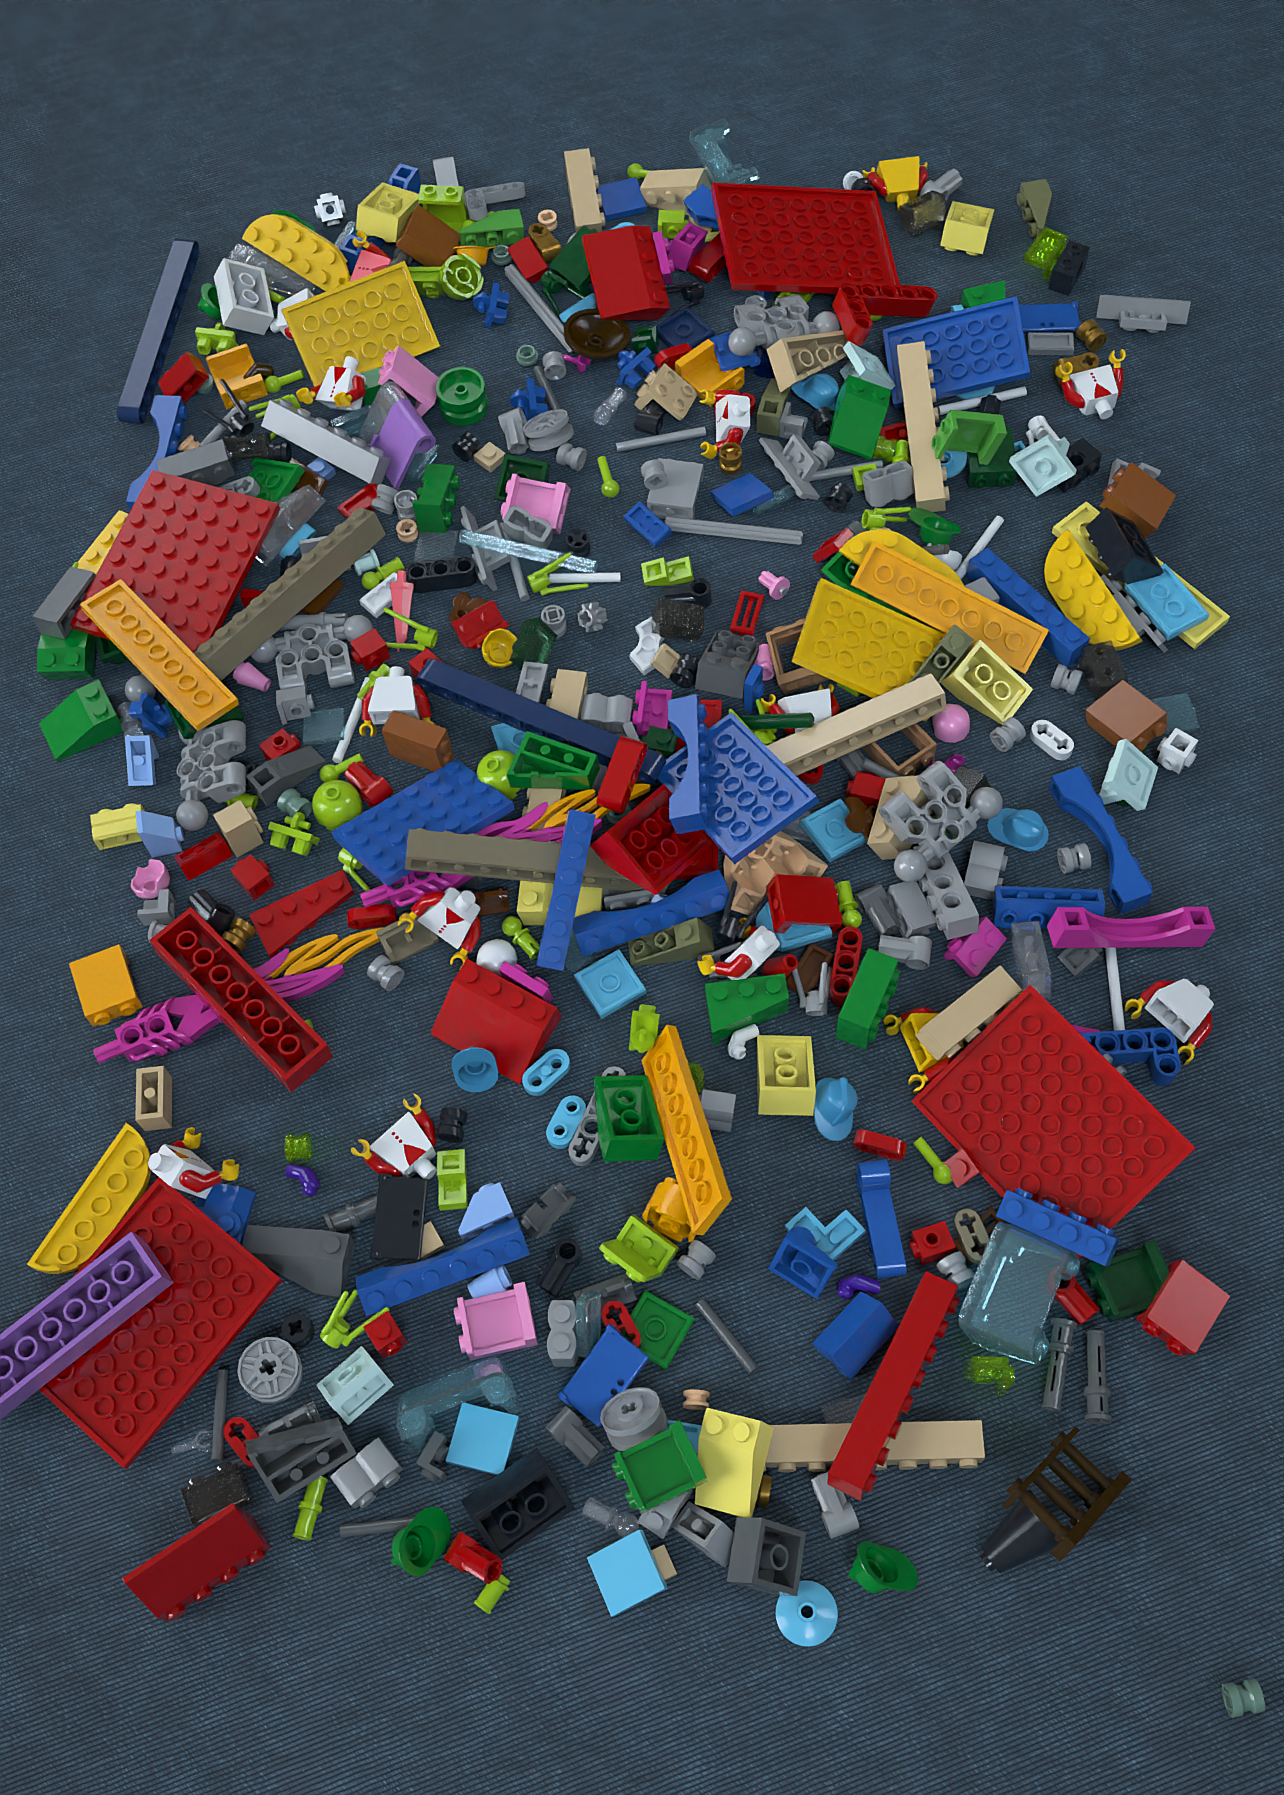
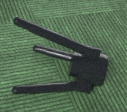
[664,281,704,316]
[203,379,254,436]
[714,881,768,943]

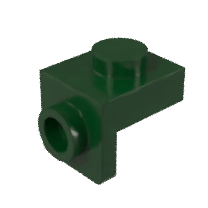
[631,325,659,356]
[641,726,679,757]

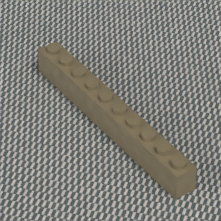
[193,508,386,681]
[405,828,669,894]

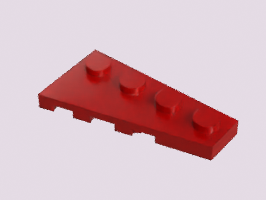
[249,870,355,959]

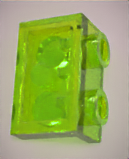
[1024,227,1068,280]
[965,1356,1015,1397]

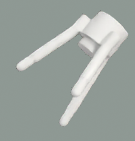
[1026,415,1060,446]

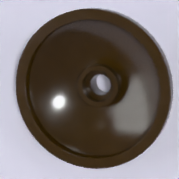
[564,309,630,360]

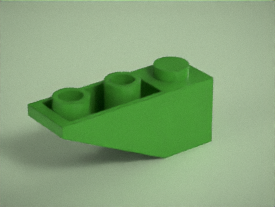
[460,209,524,247]

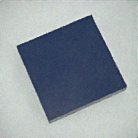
[657,307,715,349]

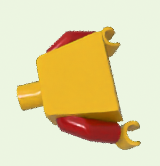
[862,156,928,211]
[884,1007,967,1094]

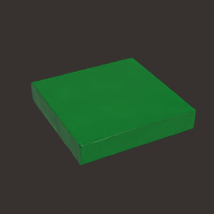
[621,1290,695,1371]

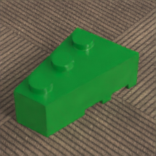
[961,280,1005,309]
[412,464,460,535]
[506,731,600,790]

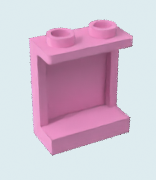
[378,345,439,417]
[501,474,571,534]
[454,1282,538,1360]

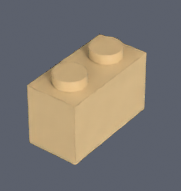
[213,800,264,858]
[135,1066,172,1131]

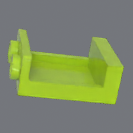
[418,185,469,241]

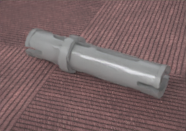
[278,612,348,631]

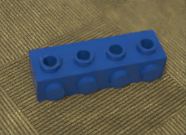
[992,886,1105,930]
[996,1187,1120,1266]

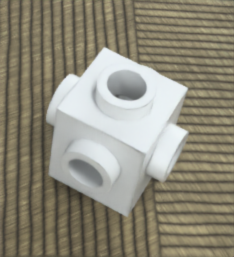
[314,193,346,226]
[1157,728,1198,774]

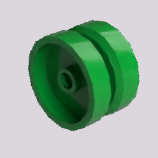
[435,367,489,426]

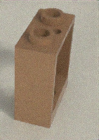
[766,618,829,694]
[861,723,937,777]

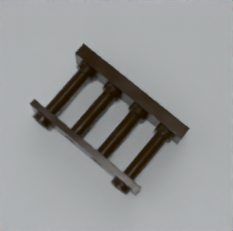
[1002,1426,1132,1562]

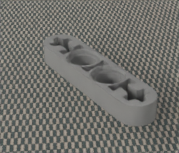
[568,1066,626,1166]

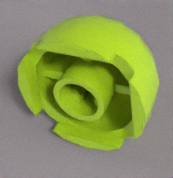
[439,254,484,301]
[476,750,524,800]
[312,780,364,831]

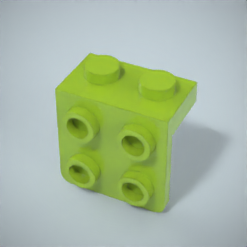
[407,267,445,298]
[599,1214,679,1282]

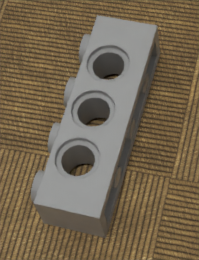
[913,845,979,940]

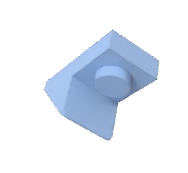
[125,735,159,786]

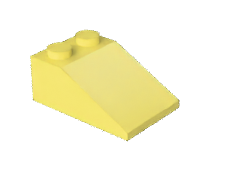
[356,182,419,243]
[940,201,994,256]
[940,640,1033,724]
[517,881,603,926]
[757,1035,816,1116]
[695,1408,774,1518]

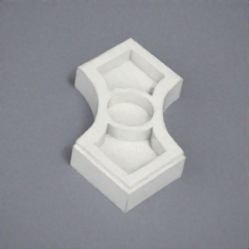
[630,615,669,675]

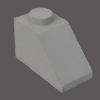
[671,1502,734,1568]

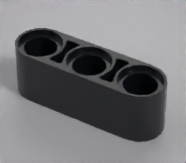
[406,556,477,593]

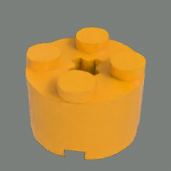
[642,1177,696,1243]

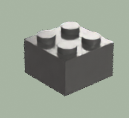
[727,1517,806,1596]

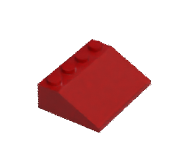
[581,225,670,320]
[590,784,713,895]
[430,959,562,1085]
[122,1503,271,1621]

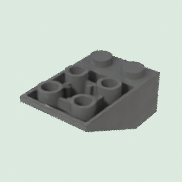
[695,630,763,699]

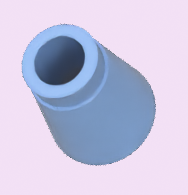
[467,1265,512,1299]

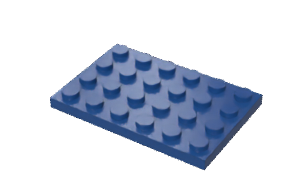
[883,296,1031,409]
[657,712,819,864]
[332,759,515,887]

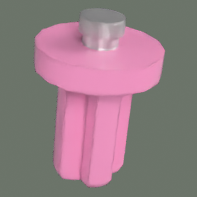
[758,571,790,600]

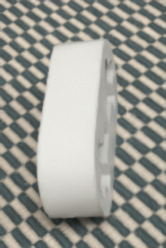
[1030,720,1074,760]

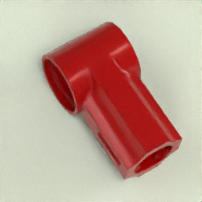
[344,761,393,808]
[1045,1267,1100,1326]
[443,1531,503,1584]

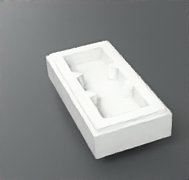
[359,572,397,618]

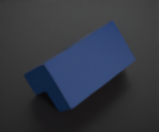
[812,1292,899,1379]

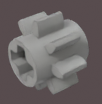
[577,602,608,632]

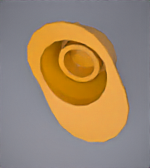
[453,246,496,267]

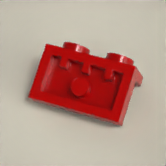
[450,600,509,650]

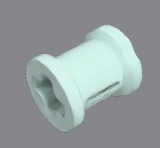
[353,549,380,576]

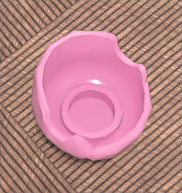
[932,704,970,743]
[131,859,170,899]

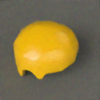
[482,628,518,669]

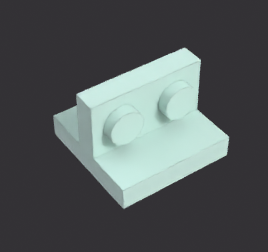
[840,341,895,390]
[1009,434,1077,497]
[1099,739,1158,811]
[316,1346,393,1425]

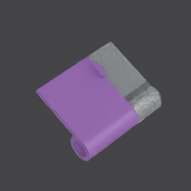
[359,381,436,489]

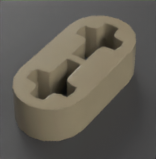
[953,1209,992,1264]

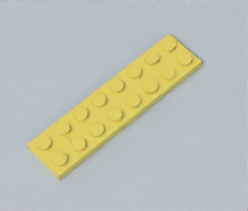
[1052,501,1230,649]

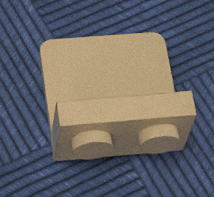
[634,363,698,420]

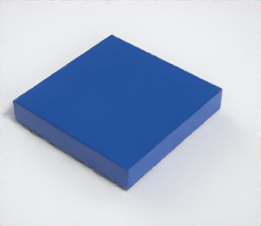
[596,177,647,221]
[710,473,774,516]

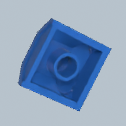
[195,1183,256,1245]
[768,1226,838,1299]

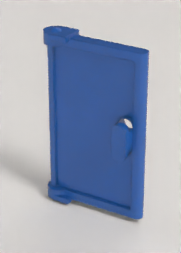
[1019,302,1080,333]
[710,327,761,372]
[557,1324,650,1427]

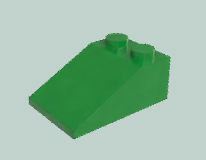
[828,375,891,460]
[37,629,95,680]
[39,679,125,762]
[594,1075,664,1162]

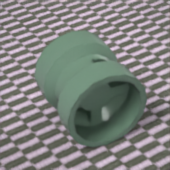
[277,788,312,819]
[1222,1678,1265,1718]

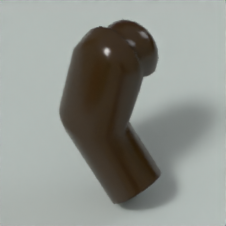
[243,362,274,379]

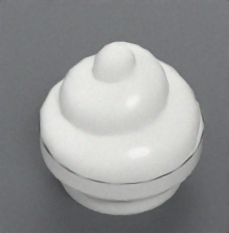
[843,171,863,190]

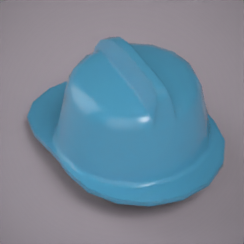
[791,373,839,411]
[987,808,1049,852]
[451,1046,498,1092]
[814,1078,858,1141]

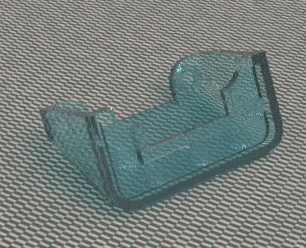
[689,118,760,185]
[959,1222,1080,1365]
[396,1358,524,1454]

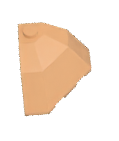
[723,831,828,915]

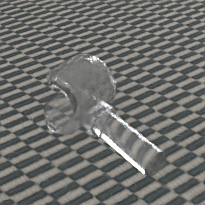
[171,1430,212,1454]

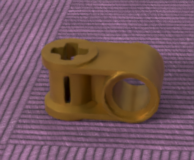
[529,223,562,263]
[1052,352,1099,388]

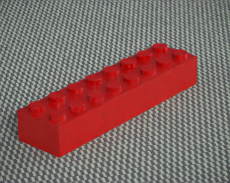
[149,907,333,1093]

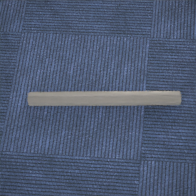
[504,264,573,353]
[664,516,803,545]

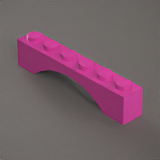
[1047,907,1215,948]

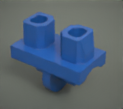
[473,282,510,328]
[616,348,656,390]
[510,378,548,421]
[128,693,173,738]

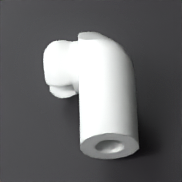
[727,1024,759,1060]

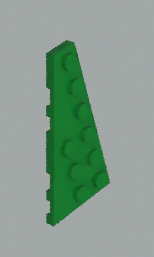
[248,458,305,509]

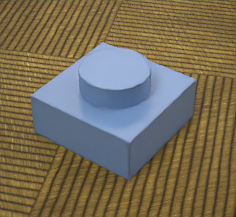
[307,457,336,480]

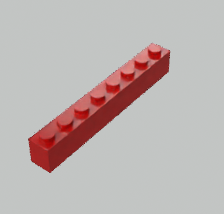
[827,1272,960,1501]

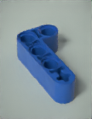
[1080,1027,1181,1086]
[856,1159,906,1279]

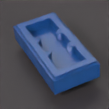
[623,501,673,548]
[744,664,765,713]

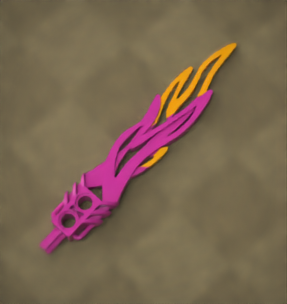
[360,784,650,908]
[93,927,385,1064]

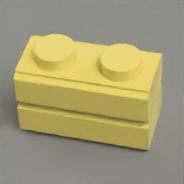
[90,803,144,850]

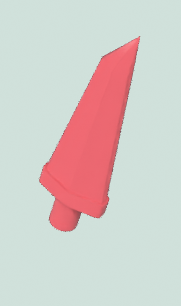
[390,571,414,651]

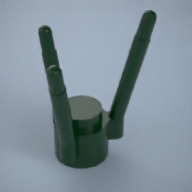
[541,270,586,317]

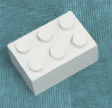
[214,258,274,335]

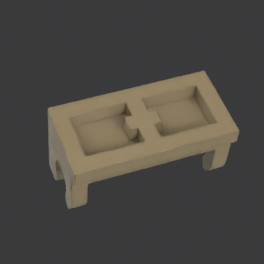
[376,916,439,965]

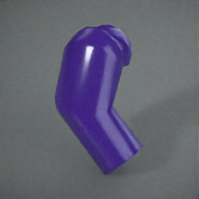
[285,1163,320,1196]
[837,1274,881,1299]

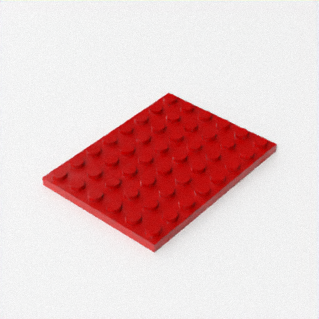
[711,182,900,294]
[70,470,280,653]
[912,985,1196,1268]
[39,1177,283,1469]

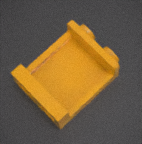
[675,339,744,408]
[206,344,268,410]
[69,944,143,1026]

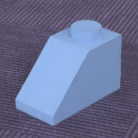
[136,811,185,857]
[458,1182,515,1243]

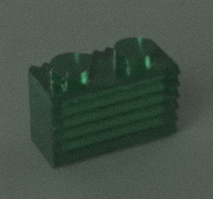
[509,617,558,670]

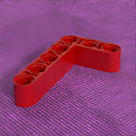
[832,282,938,346]

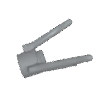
[792,962,832,1016]

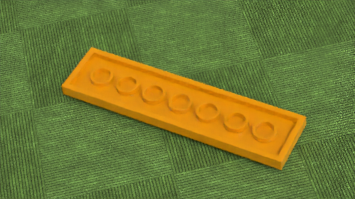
[851,541,1049,675]
[80,579,239,731]
[641,1025,732,1235]

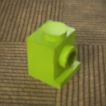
[658,210,689,239]

